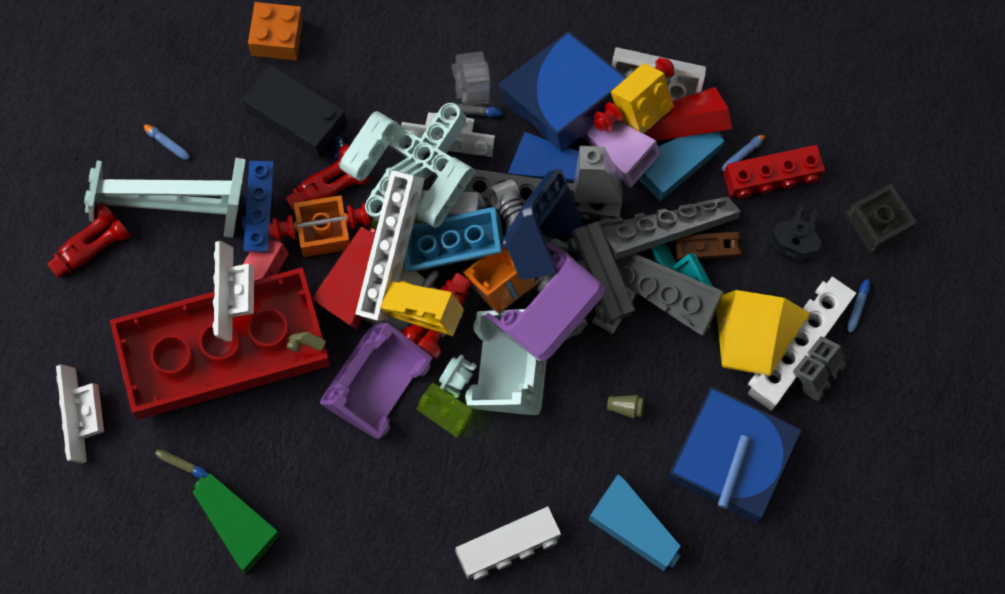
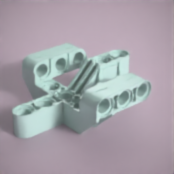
[340,103,476,228]

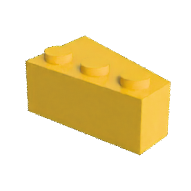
[380,281,464,336]

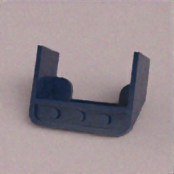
[503,169,584,280]

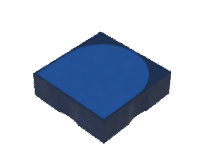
[666,387,801,523]

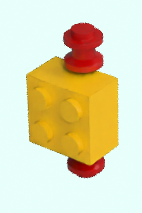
[594,58,675,134]

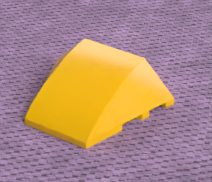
[716,290,810,376]

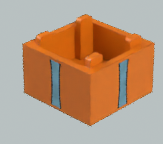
[463,245,536,314]

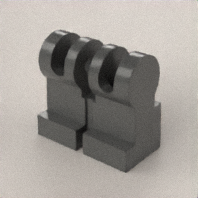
[793,336,846,401]

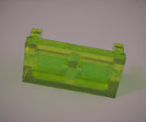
[417,382,473,438]

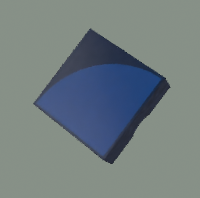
[498,31,627,152]

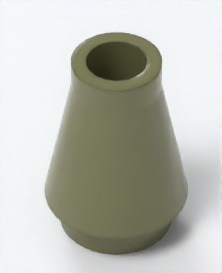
[607,395,644,419]

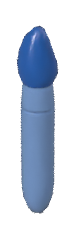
[847,279,870,332]

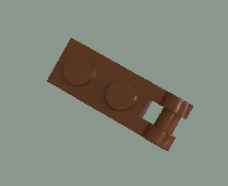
[674,232,743,261]

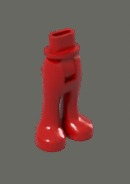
[285,145,370,213]
[47,202,131,278]
[401,273,472,359]

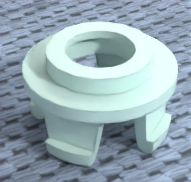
[439,355,477,398]

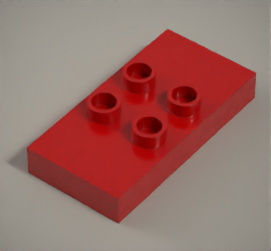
[110,267,330,420]

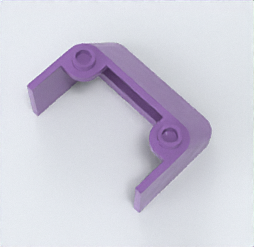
[485,242,605,361]

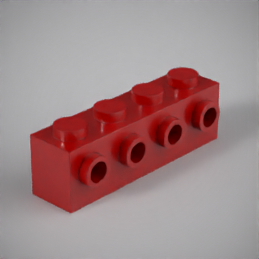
[723,145,825,199]

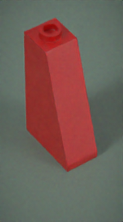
[644,87,732,141]
[312,226,376,330]

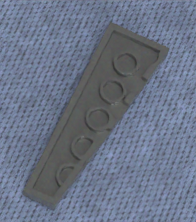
[598,197,741,260]
[614,254,724,336]

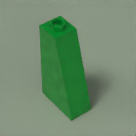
[193,473,280,574]

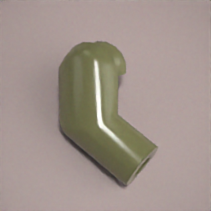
[287,332,326,352]

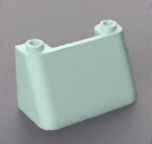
[465,309,546,415]

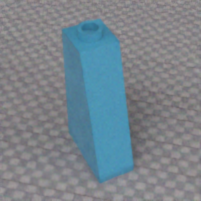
[639,131,724,201]
[589,475,680,571]

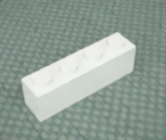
[456,507,561,580]

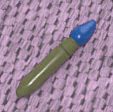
[155,450,209,478]

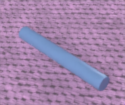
[718,435,750,509]

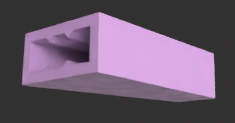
[582,122,660,188]

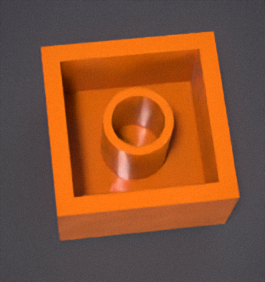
[248,2,303,61]

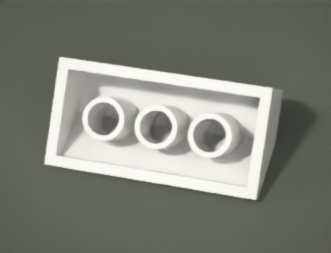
[612,47,706,100]

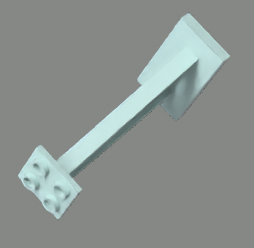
[84,158,246,238]

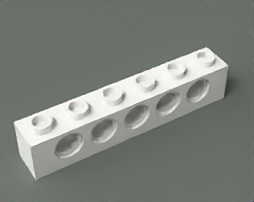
[356,170,425,321]
[748,277,856,411]

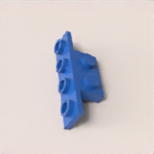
[242,161,274,253]

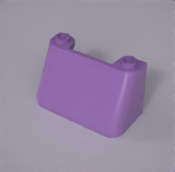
[320,323,433,439]

